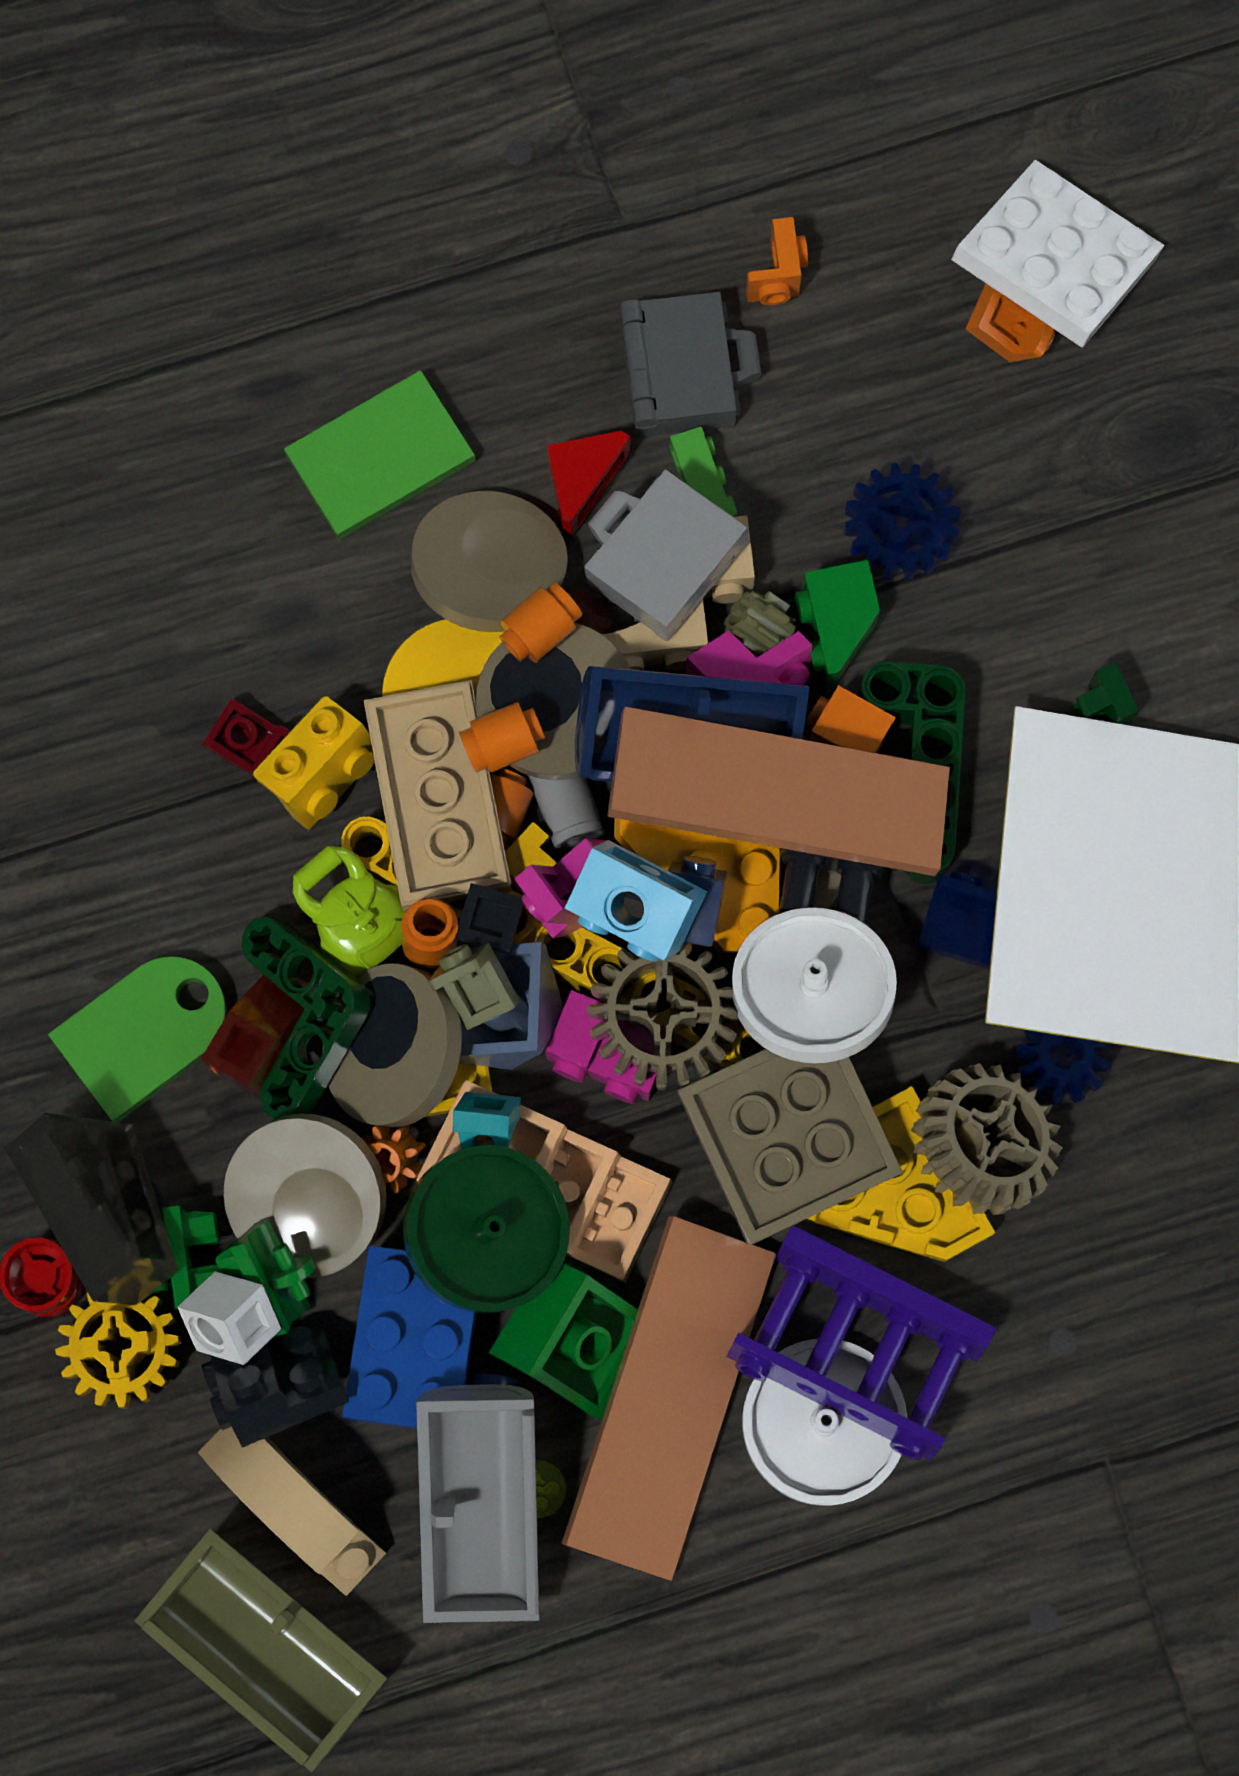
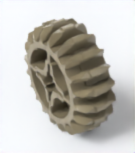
[587,942,739,1090]
[911,1063,1063,1215]

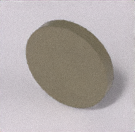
[410,491,568,632]
[224,1113,387,1278]

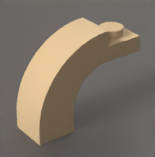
[198,1427,386,1596]

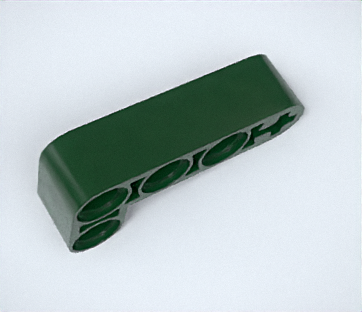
[858,661,966,884]

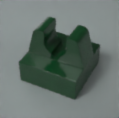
[1072,662,1139,725]

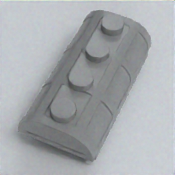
[416,1384,539,1623]

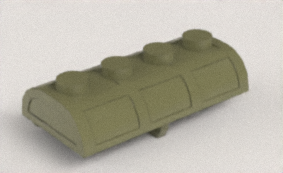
[134,1529,388,1772]

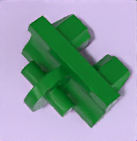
[131,1205,221,1310]
[215,1219,316,1337]

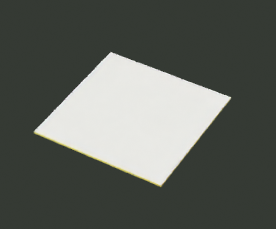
[985,706,1239,1064]

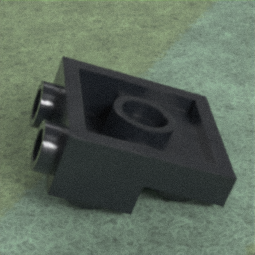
[201,1319,349,1448]

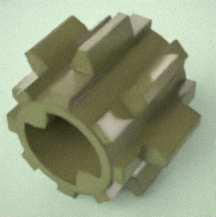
[724,591,796,657]

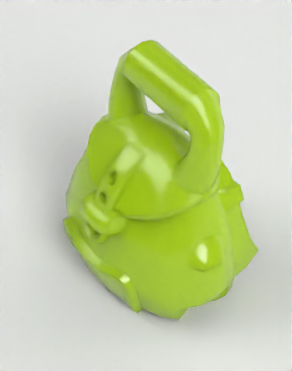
[293,846,406,977]

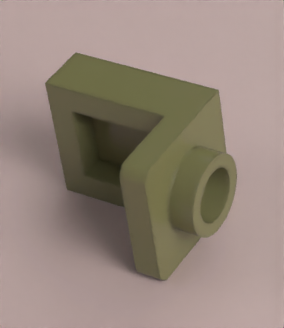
[428,942,520,1030]

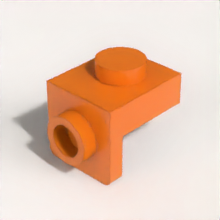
[746,217,808,305]
[965,284,1055,362]

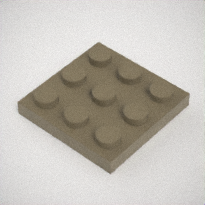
[676,1048,903,1245]

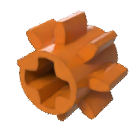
[362,1125,426,1193]

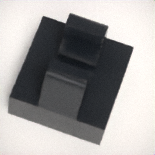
[456,883,524,955]

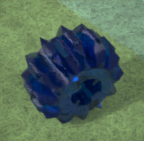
[1015,1030,1111,1105]

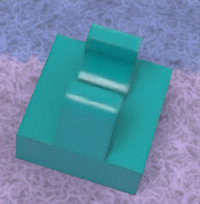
[453,1091,521,1149]

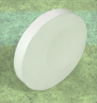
[732,908,897,1063]
[742,1339,907,1506]

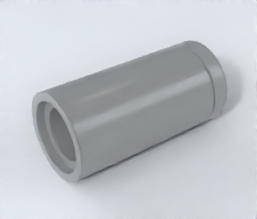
[528,775,606,851]

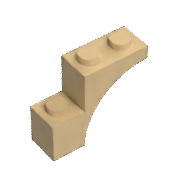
[602,516,755,671]

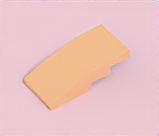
[416,1080,673,1283]

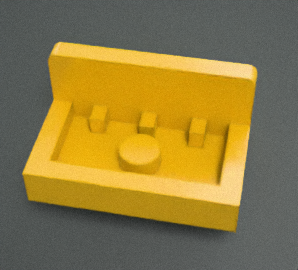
[253,696,374,831]

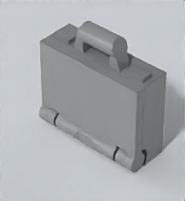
[584,469,748,641]

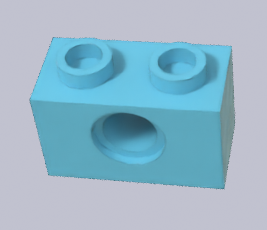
[565,840,708,961]

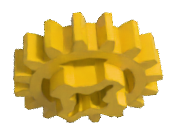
[55,1284,182,1409]

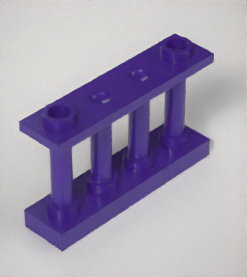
[727,1225,996,1461]

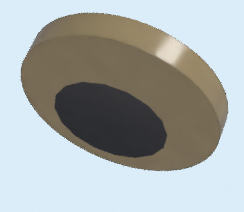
[476,623,630,780]
[328,963,462,1127]

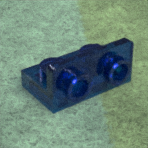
[916,872,997,970]

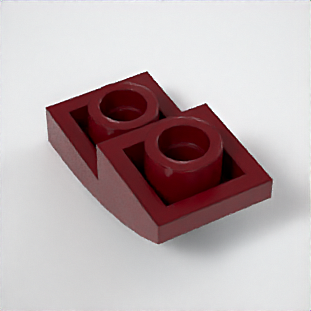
[201,698,291,778]

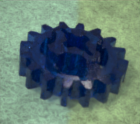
[843,463,961,581]

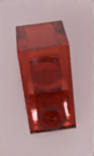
[201,974,305,1097]

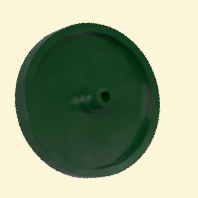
[403,1145,570,1313]

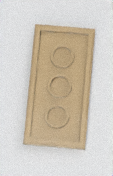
[364,680,512,912]

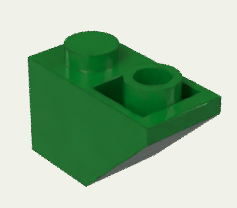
[795,560,880,689]

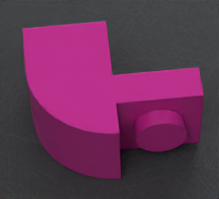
[686,631,812,685]
[514,838,628,938]

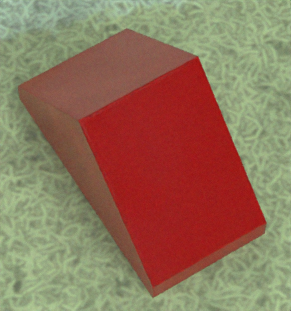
[547,431,630,539]

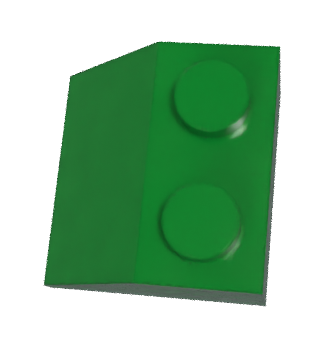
[489,1263,638,1421]

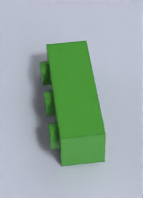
[669,427,737,517]

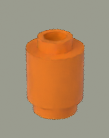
[499,582,583,663]
[459,702,545,773]
[490,768,534,852]
[402,898,458,969]

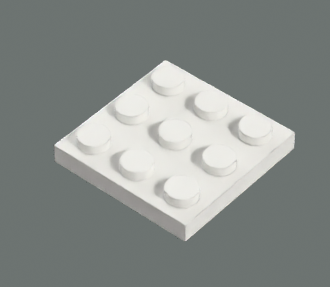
[951,160,1164,348]

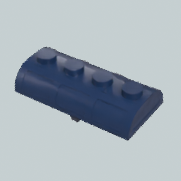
[575,666,810,782]

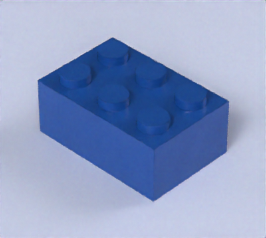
[343,1246,478,1430]

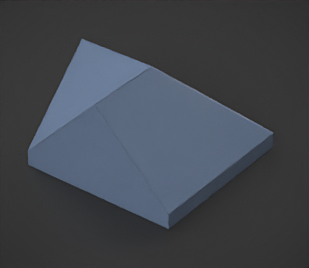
[459,942,564,1070]

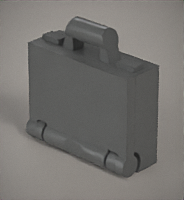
[620,292,762,438]

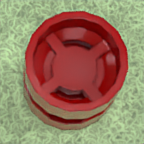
[0,1237,86,1318]

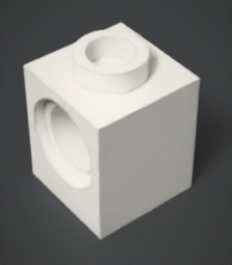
[177,1272,281,1365]

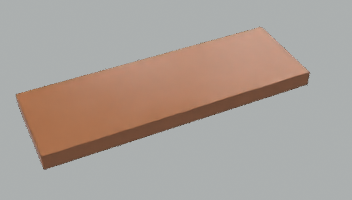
[608,707,950,876]
[562,1216,776,1581]

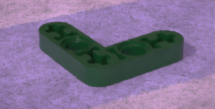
[241,917,370,1119]

